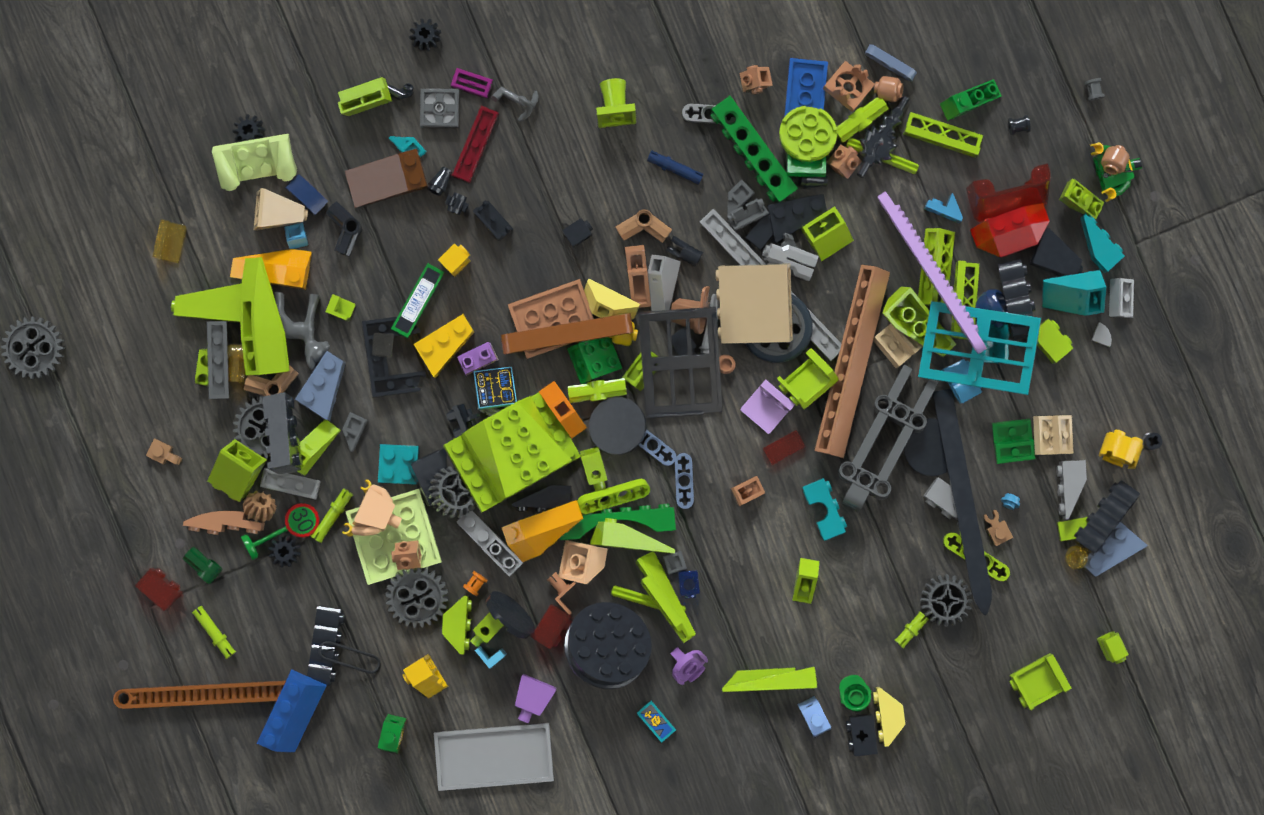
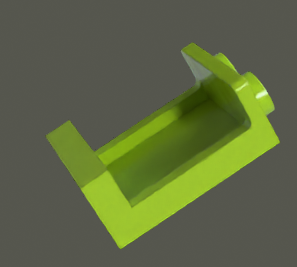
[777,348,839,409]
[1009,653,1072,710]

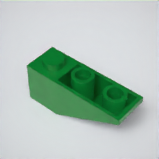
[940,79,1002,121]

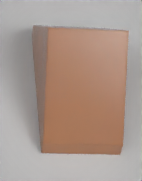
[730,476,765,506]

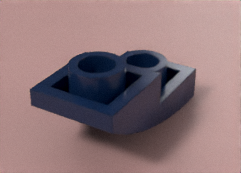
[285,174,328,215]

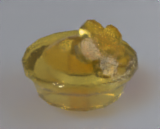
[1065,545,1088,569]

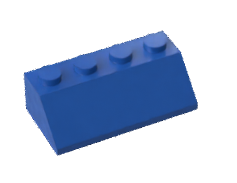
[257,669,327,752]

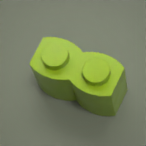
[1097,632,1129,664]

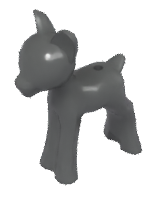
[275,292,330,371]

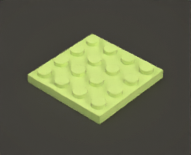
[346,489,442,585]

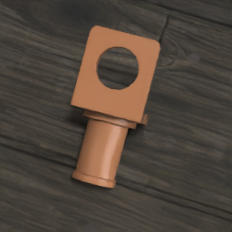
[547,572,576,615]

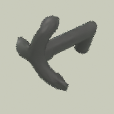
[491,86,539,122]

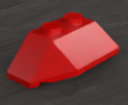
[970,203,1050,258]

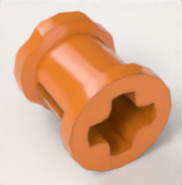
[463,571,488,596]

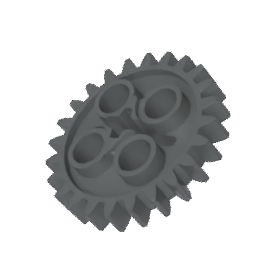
[1,316,65,379]
[233,397,269,459]
[385,567,448,628]

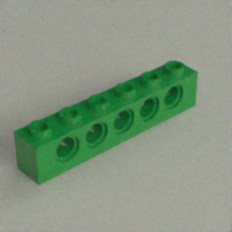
[710,96,798,203]

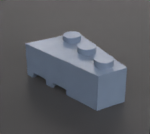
[295,351,346,421]

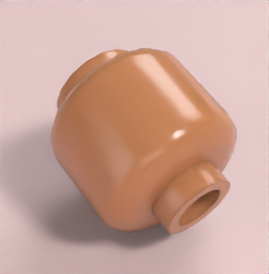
[874,76,904,102]
[1101,145,1130,175]

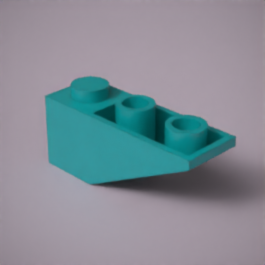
[1080,214,1124,273]

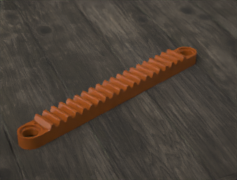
[113,680,286,709]

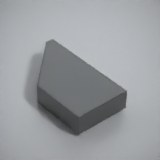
[727,180,755,215]
[342,412,368,452]

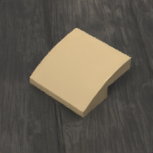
[873,324,923,368]
[1033,415,1073,455]

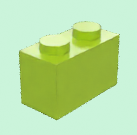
[1037,319,1073,364]

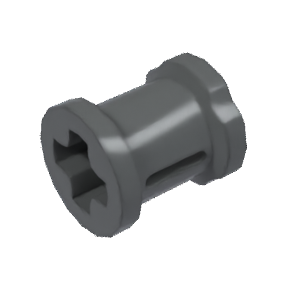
[1084,78,1105,101]

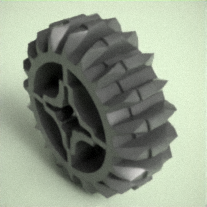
[428,466,476,518]
[920,574,973,626]

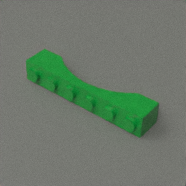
[560,504,676,540]

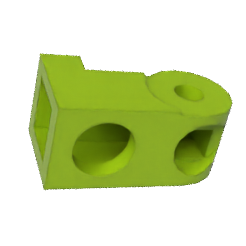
[195,349,208,386]

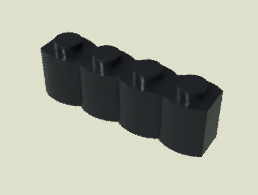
[998,259,1036,340]
[1074,480,1140,556]
[307,606,345,686]

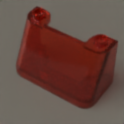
[966,163,1051,223]

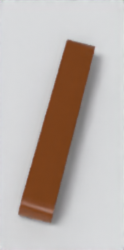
[501,313,634,354]

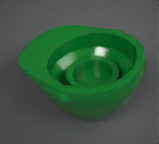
[839,675,872,712]

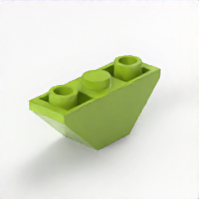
[1059,179,1104,219]
[442,595,472,654]

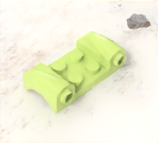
[212,134,297,191]

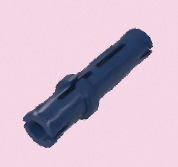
[647,150,703,185]

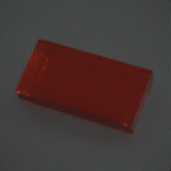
[763,430,806,465]

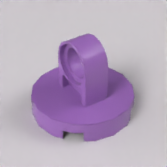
[670,647,708,685]

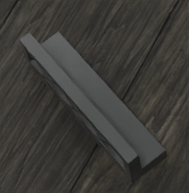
[206,321,229,399]

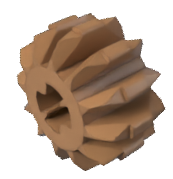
[243,491,276,523]

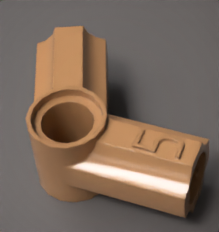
[616,210,672,243]
[244,366,299,396]

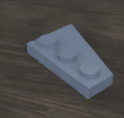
[1080,522,1148,577]

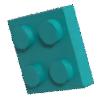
[378,444,419,484]

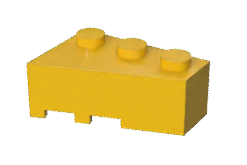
[414,314,474,378]
[403,654,448,699]

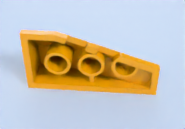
[230,249,312,290]
[502,500,583,562]

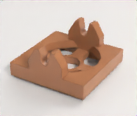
[823,61,875,112]

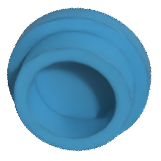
[1001,493,1020,510]

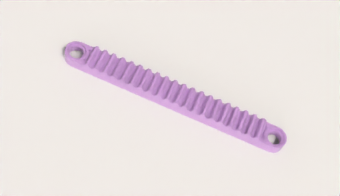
[877,192,987,354]

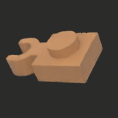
[983,510,1013,546]

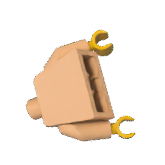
[342,480,402,537]

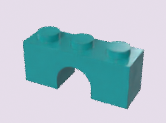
[801,478,847,541]

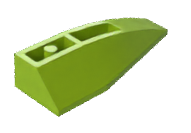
[240,257,290,375]

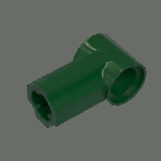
[183,546,223,584]

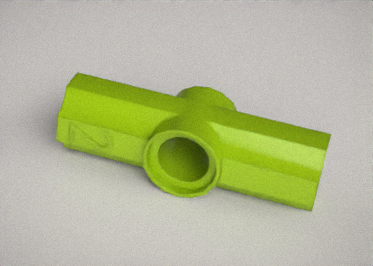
[837,97,889,143]
[568,378,627,403]

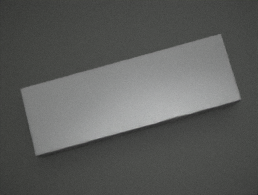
[260,468,321,500]

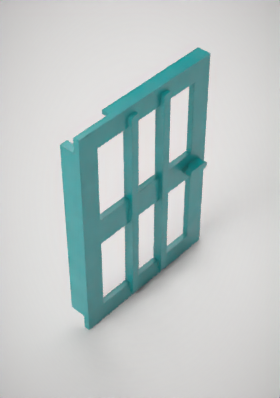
[918,301,1041,395]

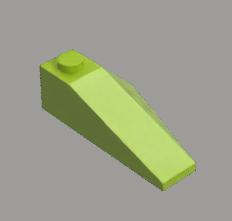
[882,287,956,357]
[590,518,675,553]

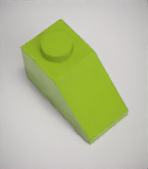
[792,558,819,604]

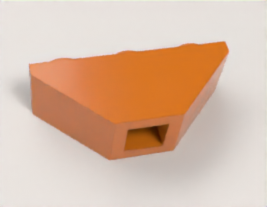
[539,381,587,439]

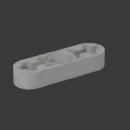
[682,104,735,125]

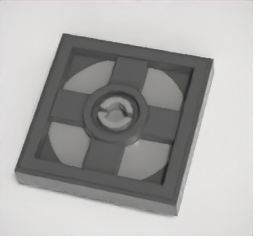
[420,89,459,128]

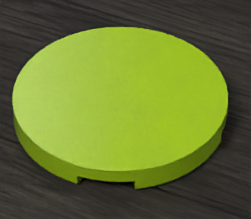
[779,106,837,162]

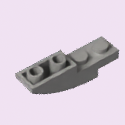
[457,511,523,577]

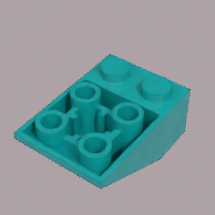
[1042,270,1106,316]

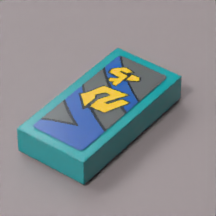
[637,700,676,743]

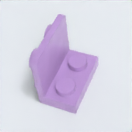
[740,380,795,434]

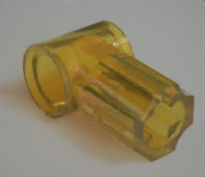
[227,344,245,383]

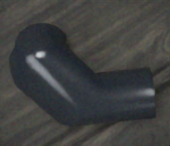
[387,83,414,100]

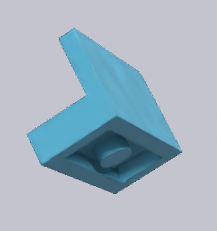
[475,646,507,669]

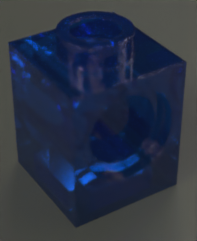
[678,570,700,599]

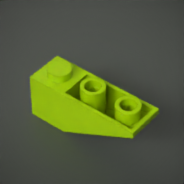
[297,419,341,476]

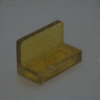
[152,219,187,263]

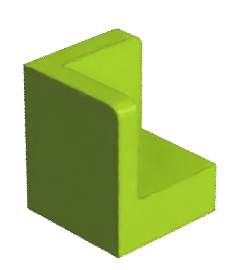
[325,294,356,322]

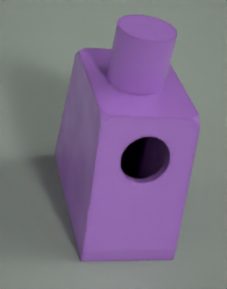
[515,674,557,723]

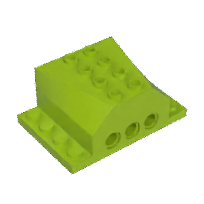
[443,393,581,513]

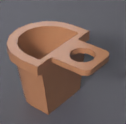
[671,286,710,334]

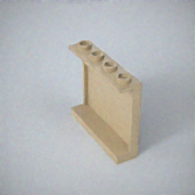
[716,263,793,343]

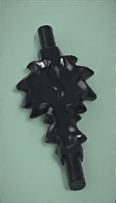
[857,96,909,178]

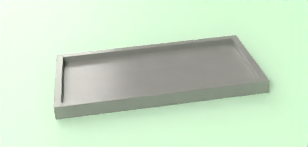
[434,723,554,791]

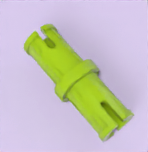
[894,612,929,648]

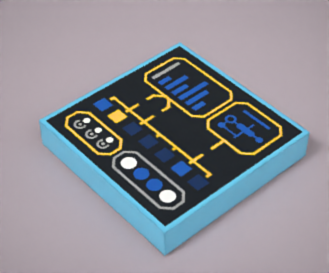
[473,367,517,410]

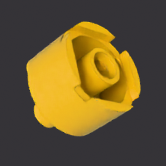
[1099,430,1143,469]

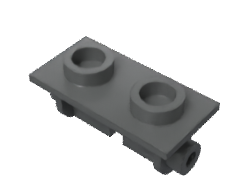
[727,198,769,231]

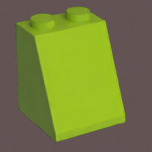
[208,439,267,502]

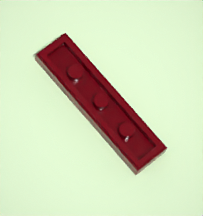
[452,105,499,183]

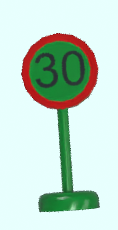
[241,503,319,560]

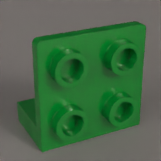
[567,337,622,384]

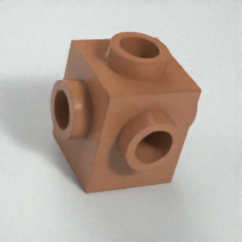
[740,65,773,94]
[826,145,862,179]
[392,540,422,570]

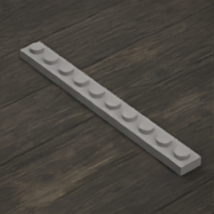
[699,209,841,361]

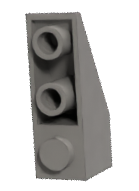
[648,255,681,311]
[1056,460,1087,519]
[923,477,958,525]

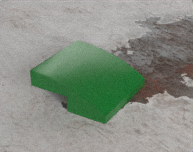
[992,419,1035,464]

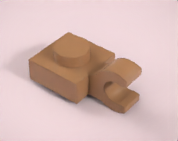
[146,439,182,465]

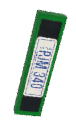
[391,263,444,339]

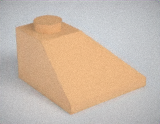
[559,540,608,584]

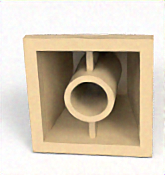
[253,188,308,231]

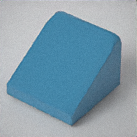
[284,222,308,249]

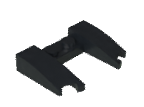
[361,317,426,398]

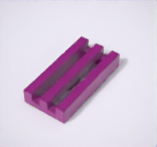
[451,68,493,98]

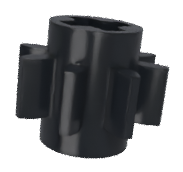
[445,192,469,216]

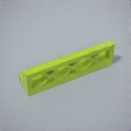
[903,112,983,158]
[918,228,955,305]
[951,261,979,340]

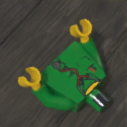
[1090,142,1142,202]

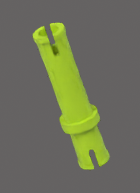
[311,488,353,543]
[192,606,236,659]

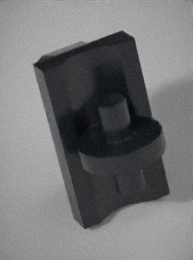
[446,404,480,438]

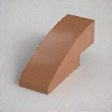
[625,245,651,308]

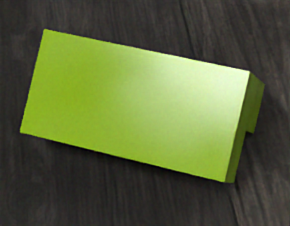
[338,77,392,116]

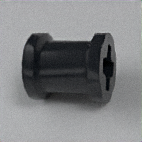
[1008,115,1031,135]
[1142,433,1162,450]

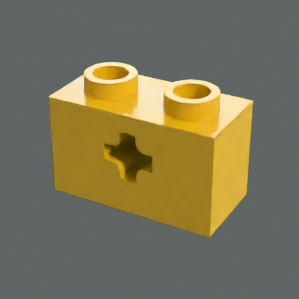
[438,243,470,277]

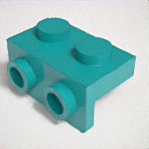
[984,324,1009,363]

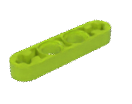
[577,479,650,514]
[943,533,1010,581]

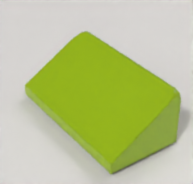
[622,352,658,391]

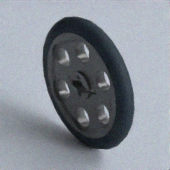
[745,294,813,363]

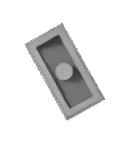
[1109,278,1134,318]

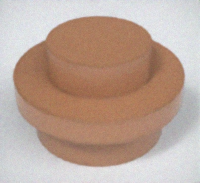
[719,355,735,374]

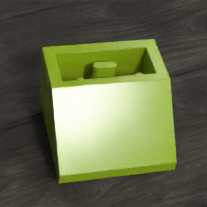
[801,206,854,262]

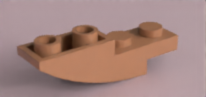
[183,511,265,535]

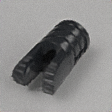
[666,236,704,267]

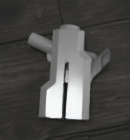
[762,233,818,281]

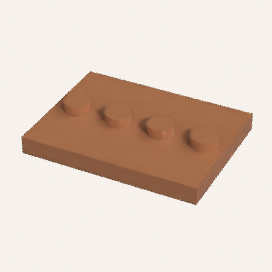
[508,279,594,359]

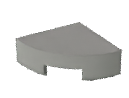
[1091,322,1112,347]

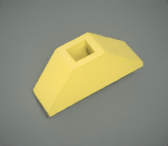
[584,279,640,319]
[873,687,905,747]

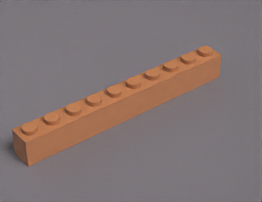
[815,265,890,458]

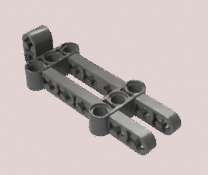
[838,365,938,513]

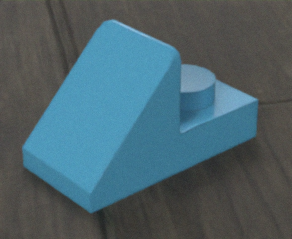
[924,193,963,223]

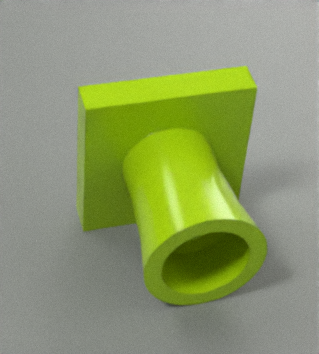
[596,78,636,128]

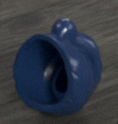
[975,289,1008,328]

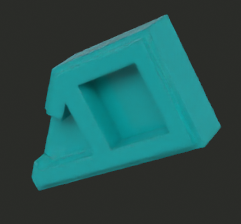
[389,136,426,157]

